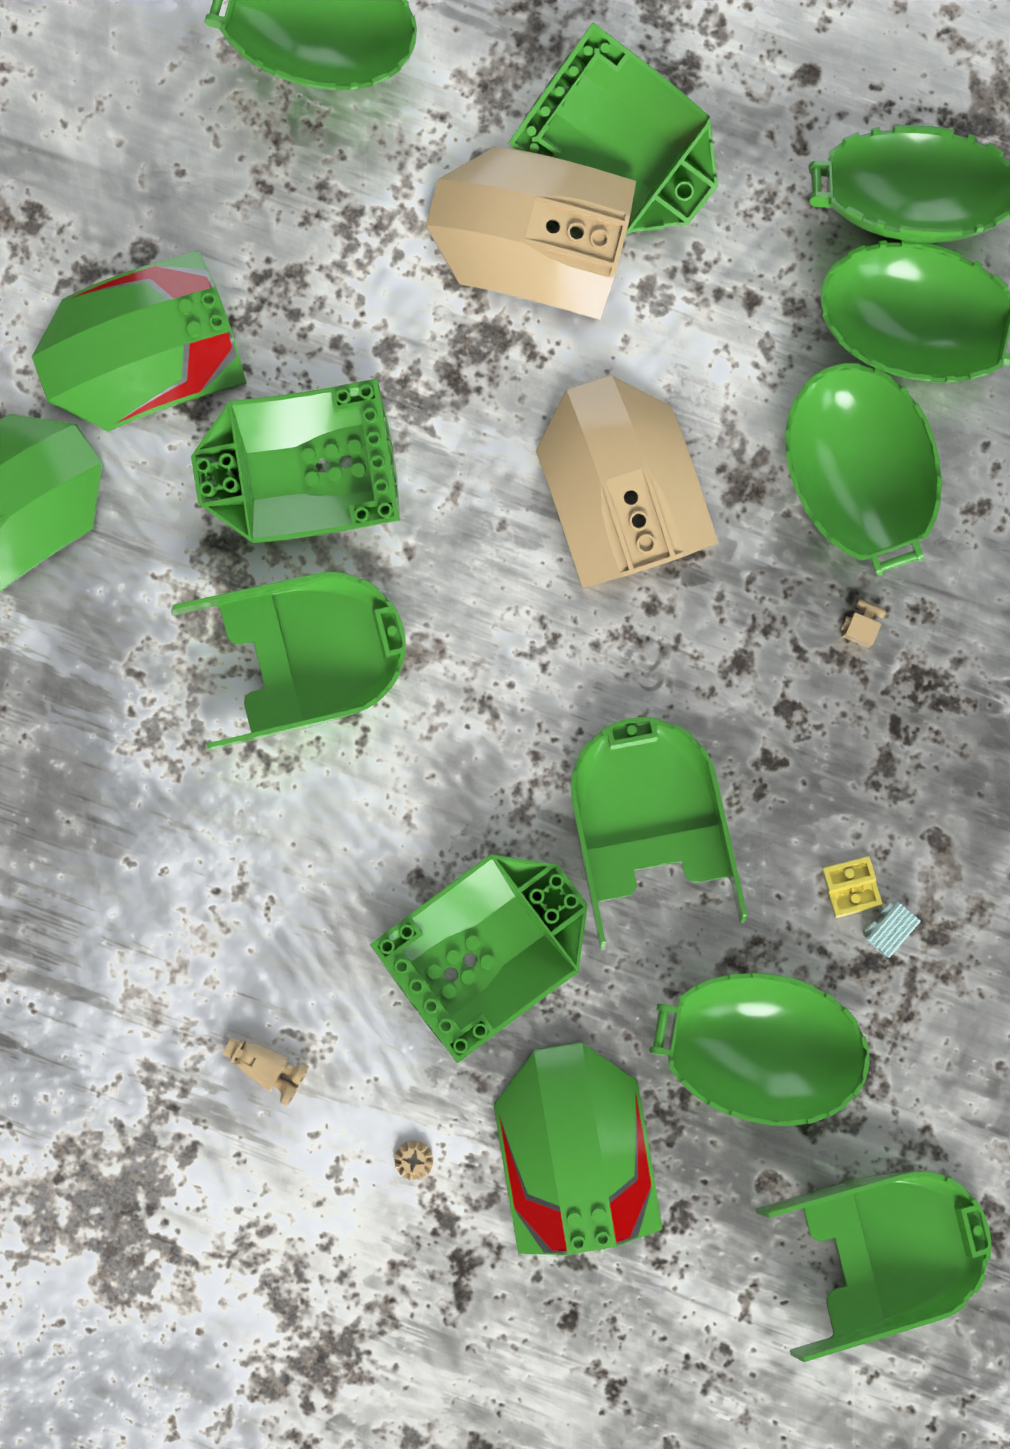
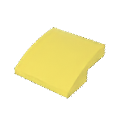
[822,856,883,918]

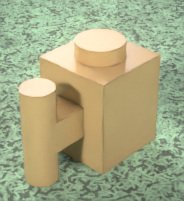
[841,598,886,648]

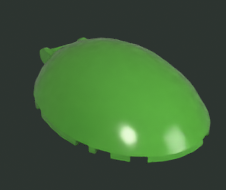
[204,0,417,91]
[808,125,1010,243]
[820,240,1010,383]
[785,363,942,577]
[649,973,869,1126]

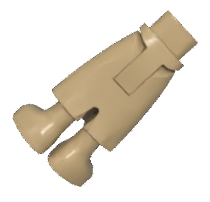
[222,1037,309,1107]

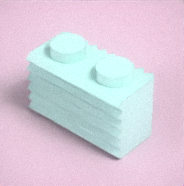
[864,902,921,958]

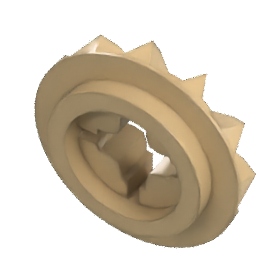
[394,1140,433,1180]

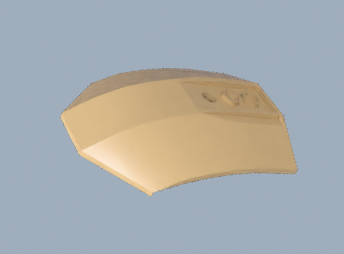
[426,146,636,320]
[536,375,718,588]

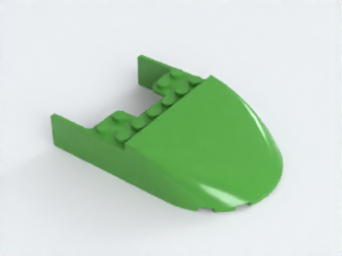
[171,572,406,752]
[571,717,747,950]
[755,1171,991,1362]

